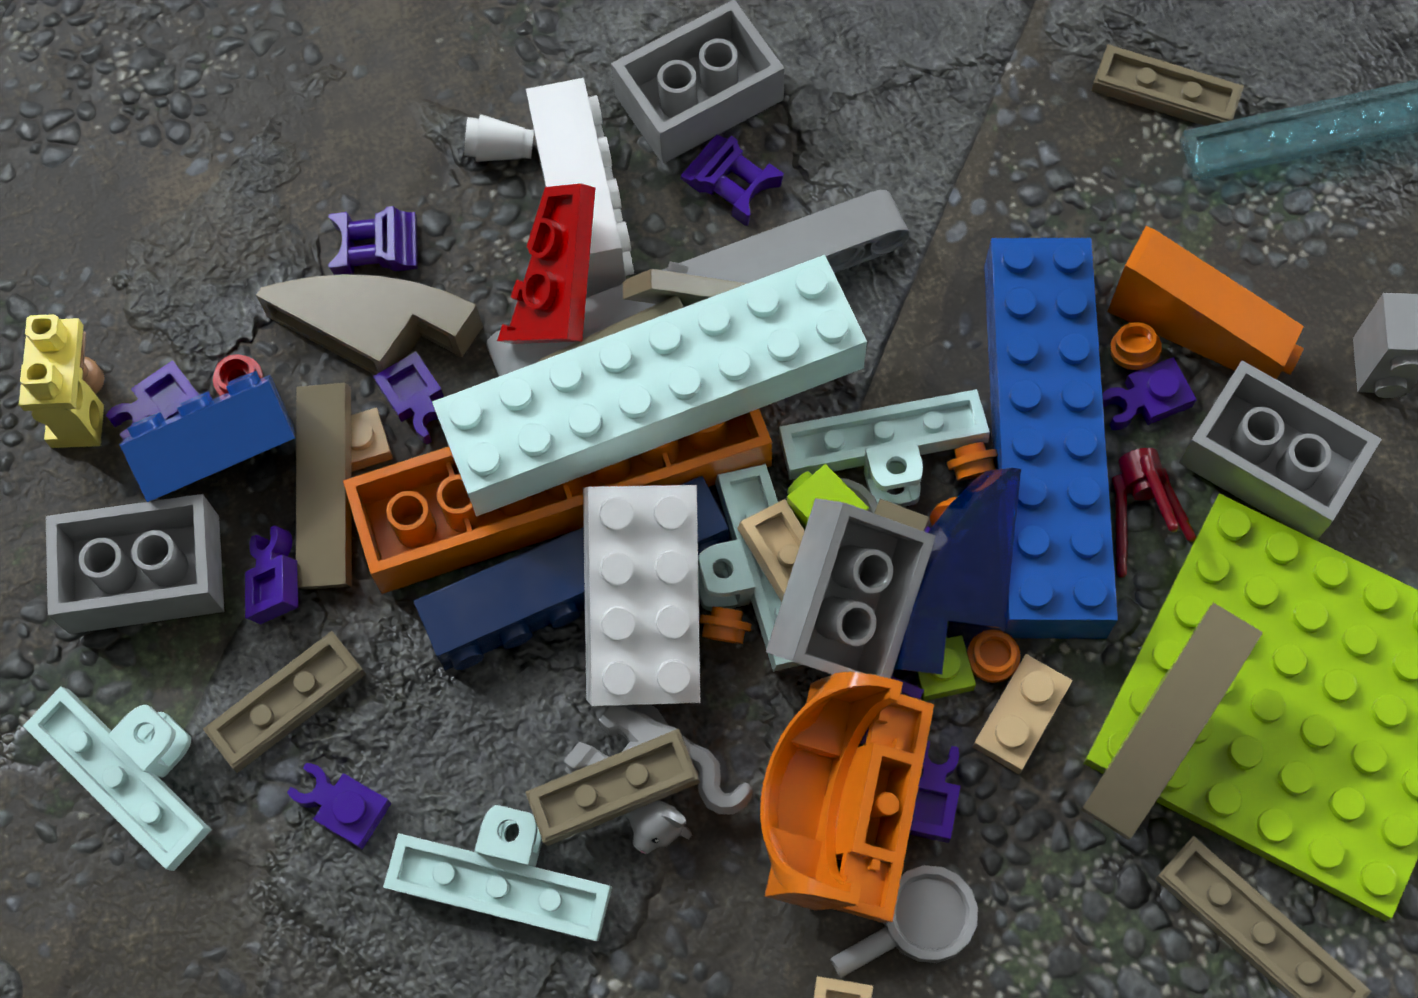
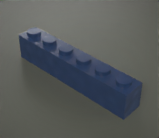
[414,475,729,671]

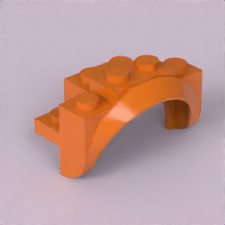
[760,672,934,923]

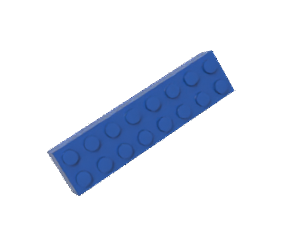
[984,238,1118,639]

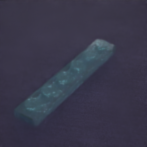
[1180,79,1418,181]

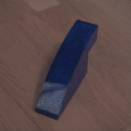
[893,468,1021,674]

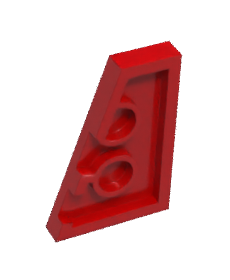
[497,183,596,344]

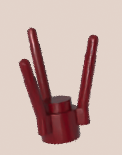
[1111,448,1196,578]

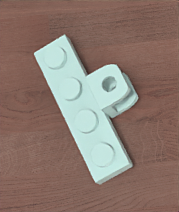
[779,389,990,507]
[698,464,802,672]
[23,686,212,871]
[383,805,612,941]

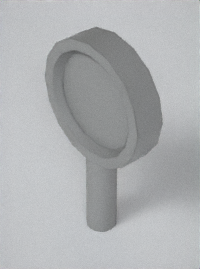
[830,865,978,978]

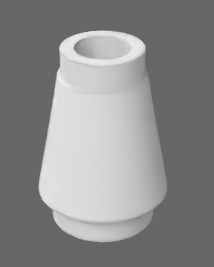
[464,114,534,162]

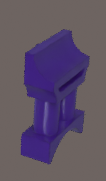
[680,134,784,226]
[328,206,418,275]

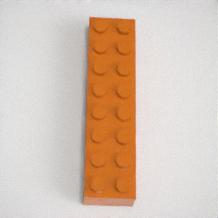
[343,409,772,594]

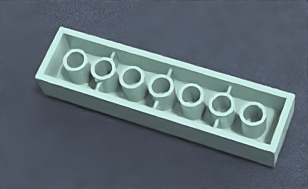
[432,255,867,517]

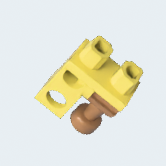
[19,314,104,448]

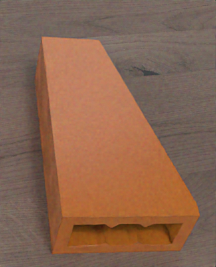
[1107,226,1304,380]

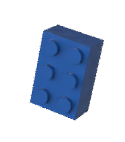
[120,371,296,502]

